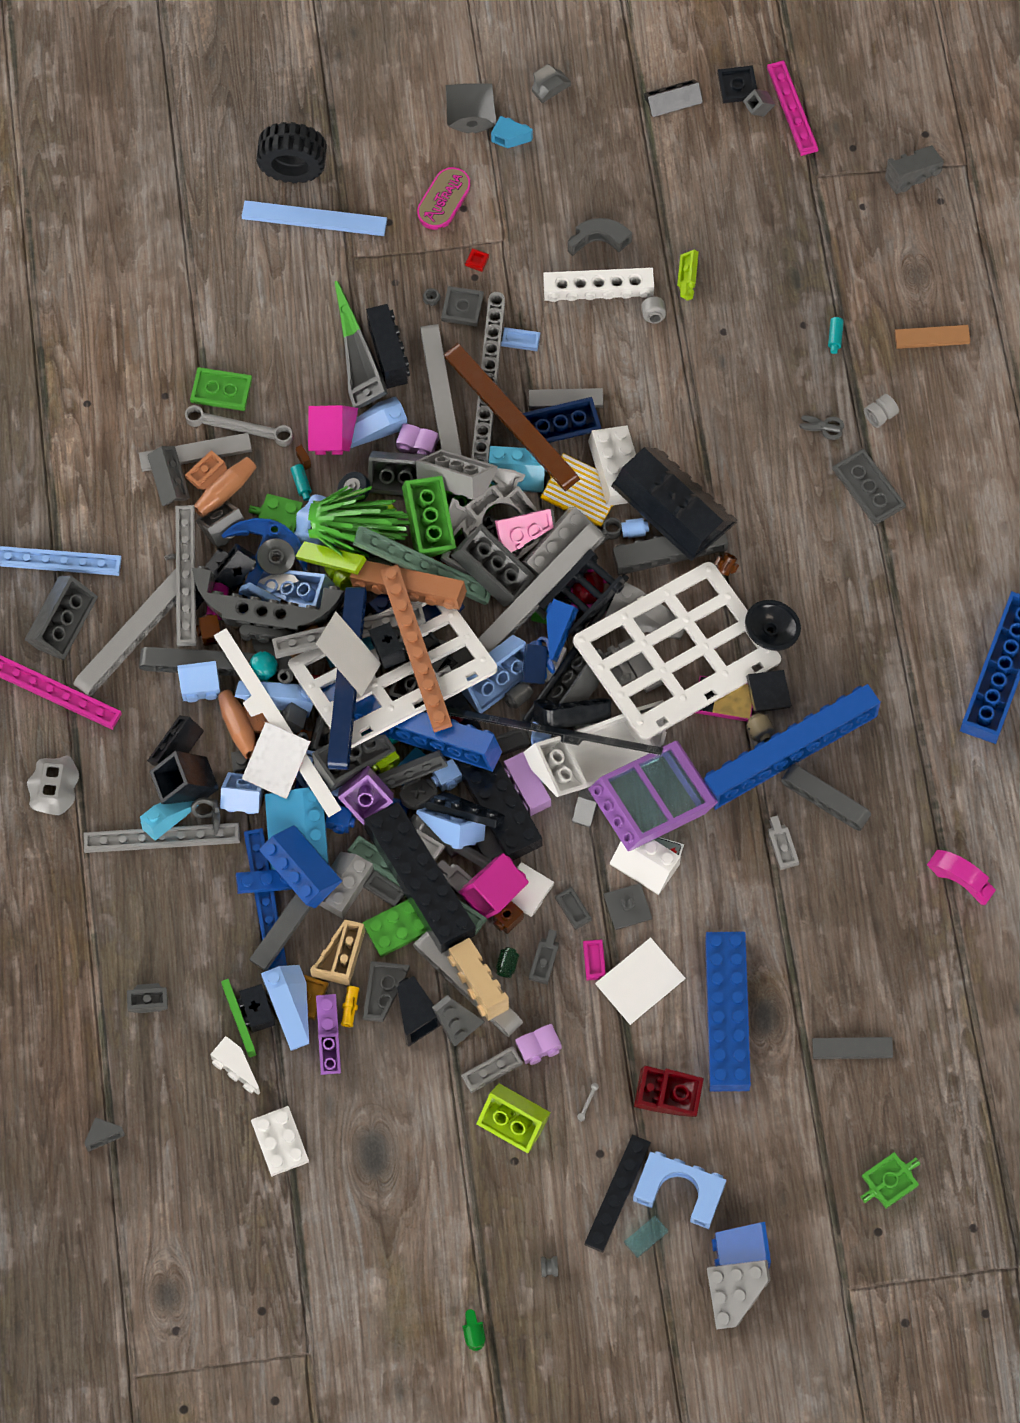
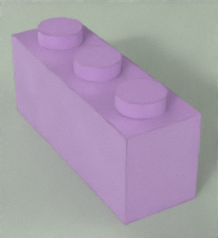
[504,752,551,816]

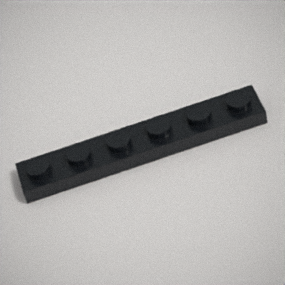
[584,1134,651,1253]

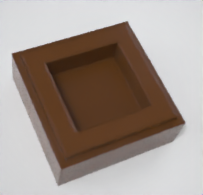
[296,444,311,470]

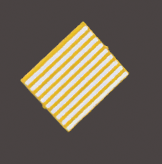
[540,453,614,527]

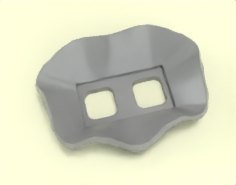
[27,755,79,815]

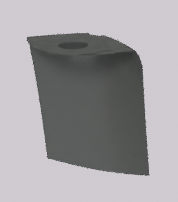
[446,83,496,134]

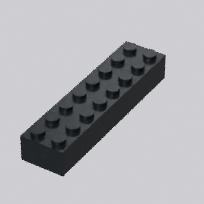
[364,802,476,954]

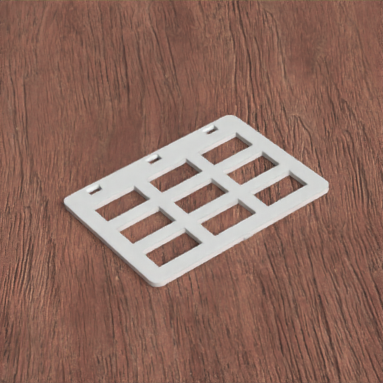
[573,562,781,740]
[288,601,498,748]

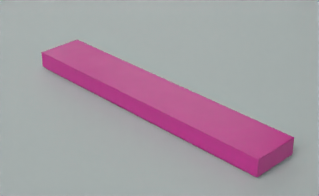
[767,60,818,156]

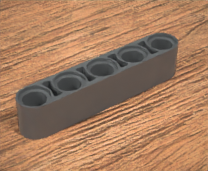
[781,764,871,831]

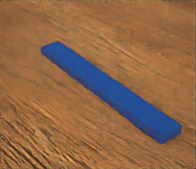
[244,828,287,970]

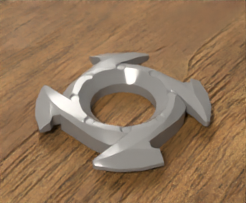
[449,468,555,559]

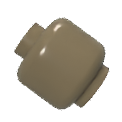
[746,713,774,742]

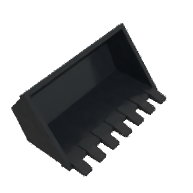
[611,447,737,562]

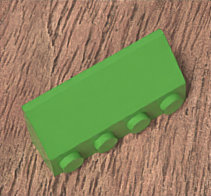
[402,476,456,557]

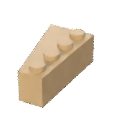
[447,938,509,1021]

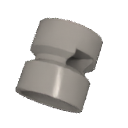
[864,394,899,428]

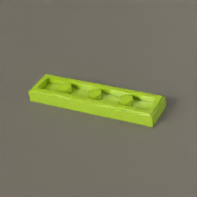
[295,541,367,575]

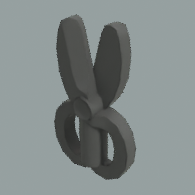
[799,415,844,440]

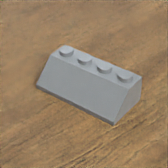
[416,449,497,499]

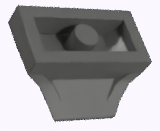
[532,64,571,103]
[127,983,168,1013]

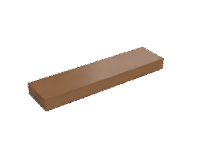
[894,325,970,349]

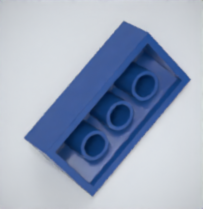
[259,825,343,908]

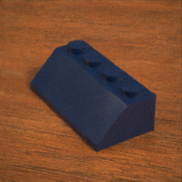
[522,397,602,443]

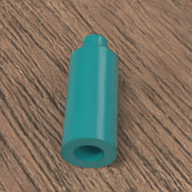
[828,317,844,354]
[290,464,312,501]

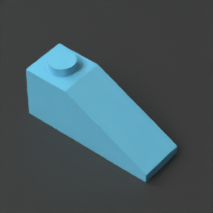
[140,801,199,841]

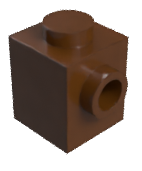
[196,614,221,646]
[493,901,524,934]

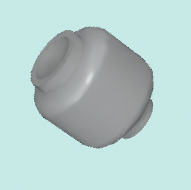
[641,296,666,324]

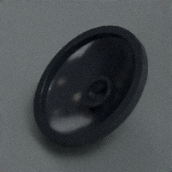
[745,600,801,651]

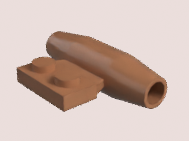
[185,450,256,517]
[218,690,269,759]

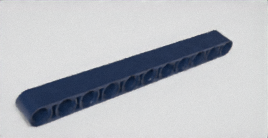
[327,587,367,770]

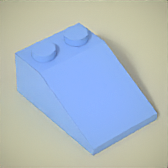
[416,808,486,849]

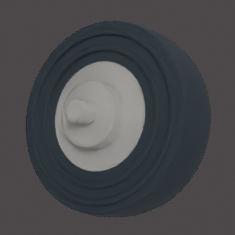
[337,472,370,503]

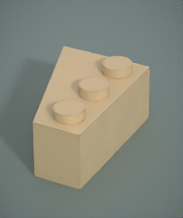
[310,920,365,986]

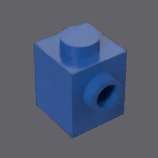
[325,806,356,834]

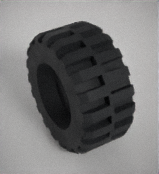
[256,122,327,183]

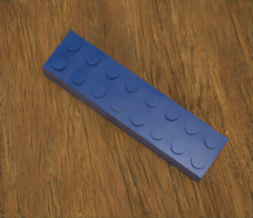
[960,591,1020,744]
[705,932,751,1092]

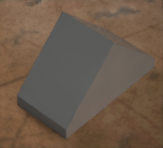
[84,1117,125,1152]

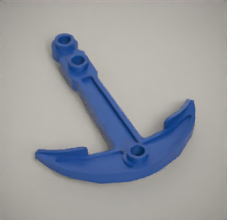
[221,518,307,613]

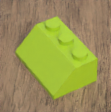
[476,1083,551,1153]

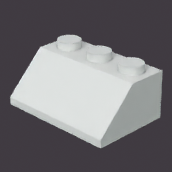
[610,840,681,895]

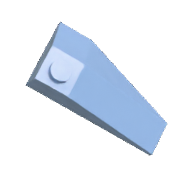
[261,965,309,1051]

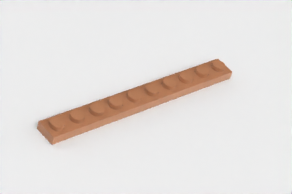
[380,564,452,733]

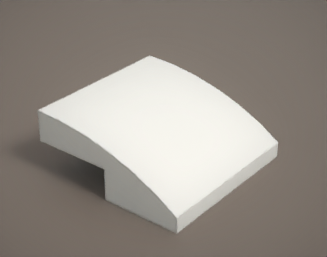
[511,862,554,917]

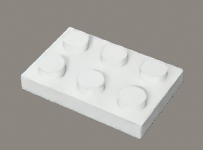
[251,1106,309,1177]

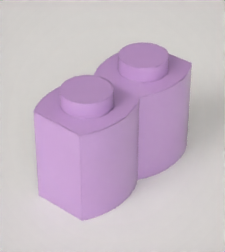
[396,424,439,456]
[515,1024,562,1065]

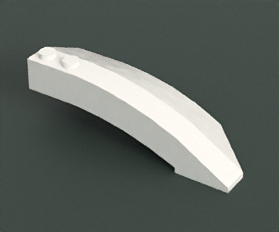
[523,700,668,797]

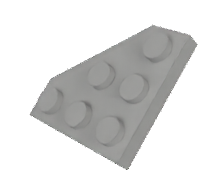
[707,1260,770,1329]

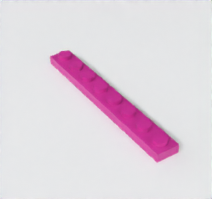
[0,655,122,730]

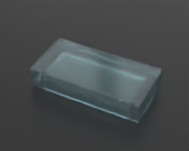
[624,1216,668,1258]

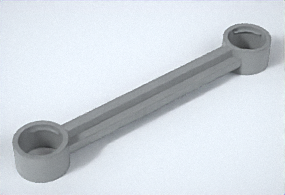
[185,405,293,447]

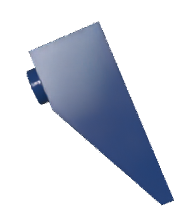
[546,599,578,662]

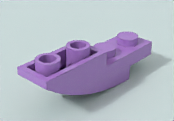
[316,994,341,1075]

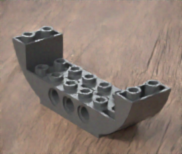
[192,566,345,634]

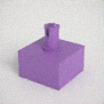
[338,766,393,825]

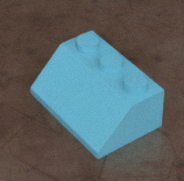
[489,446,545,493]

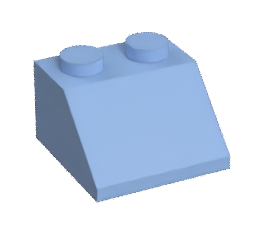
[177,661,221,702]
[220,772,264,814]

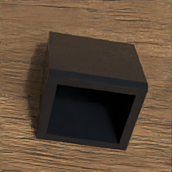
[150,751,219,804]
[397,976,441,1047]

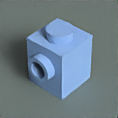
[431,759,462,792]

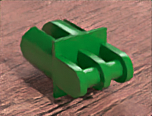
[462,1309,485,1351]

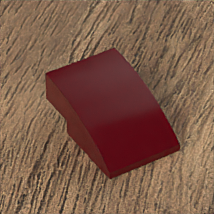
[634,1065,704,1117]

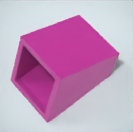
[308,405,358,455]
[458,853,529,919]

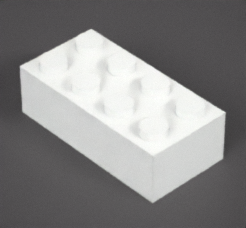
[588,425,636,506]

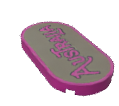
[417,167,470,230]

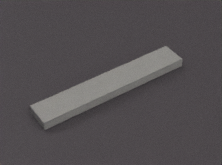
[139,433,252,472]

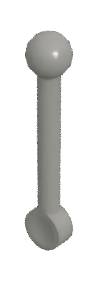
[577,1083,599,1122]

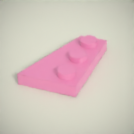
[495,509,554,553]

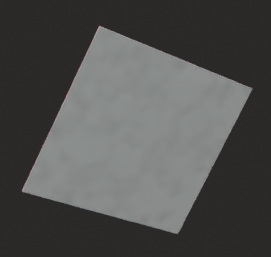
[242,722,311,799]

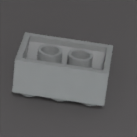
[319,852,374,919]

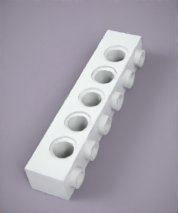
[543,268,654,302]

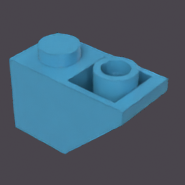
[491,116,533,149]

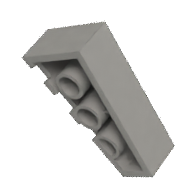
[521,506,602,575]

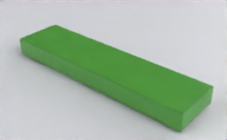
[221,979,256,1058]

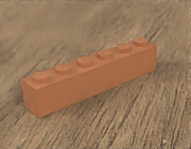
[350,561,467,610]

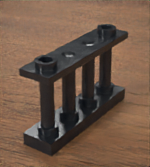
[538,549,626,637]

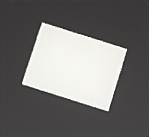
[316,611,381,696]
[595,937,686,1025]

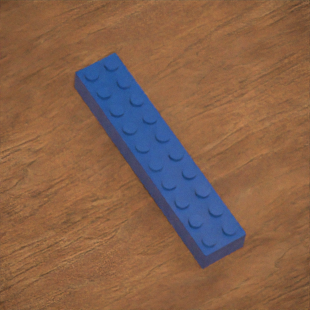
[321,682,502,772]
[704,684,881,810]

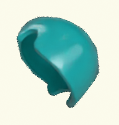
[249,651,278,681]

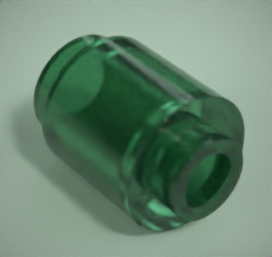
[496,947,519,978]

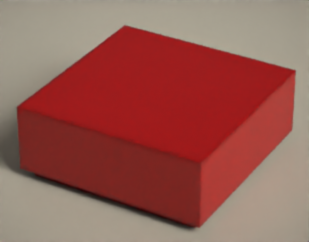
[465,248,489,272]

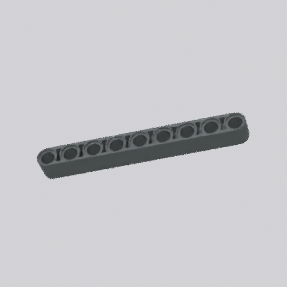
[139,647,309,680]

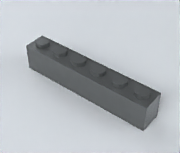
[613,534,728,576]

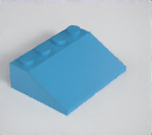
[265,787,329,870]

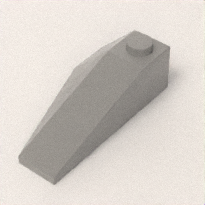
[605,582,685,640]

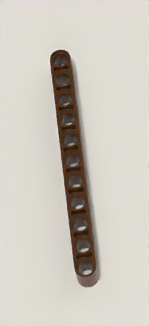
[443,343,580,492]

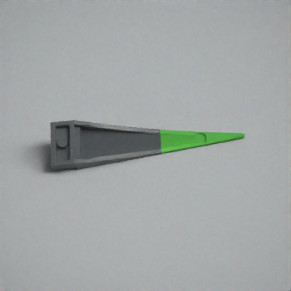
[335,280,388,409]

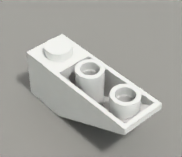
[210,1036,260,1095]

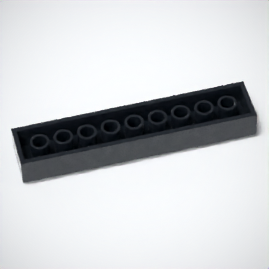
[420,692,543,861]

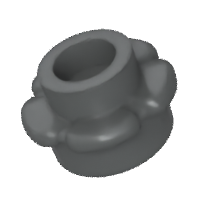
[423,288,441,306]

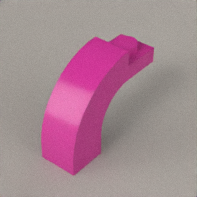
[927,850,996,905]

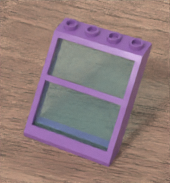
[588,741,718,851]

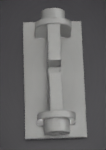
[604,646,636,686]

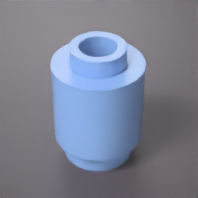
[621,518,649,539]

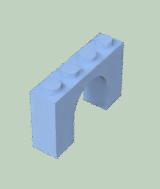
[633,1151,726,1229]

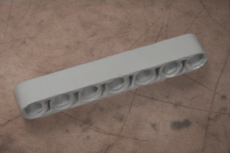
[413,931,523,1037]

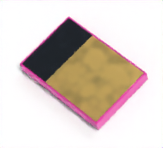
[696,676,753,722]

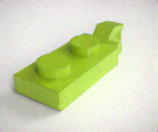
[677,249,699,301]

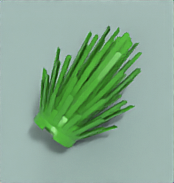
[308,485,410,557]

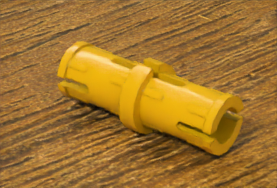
[341,986,359,1028]

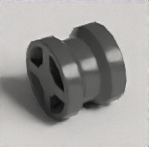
[541,1256,558,1277]

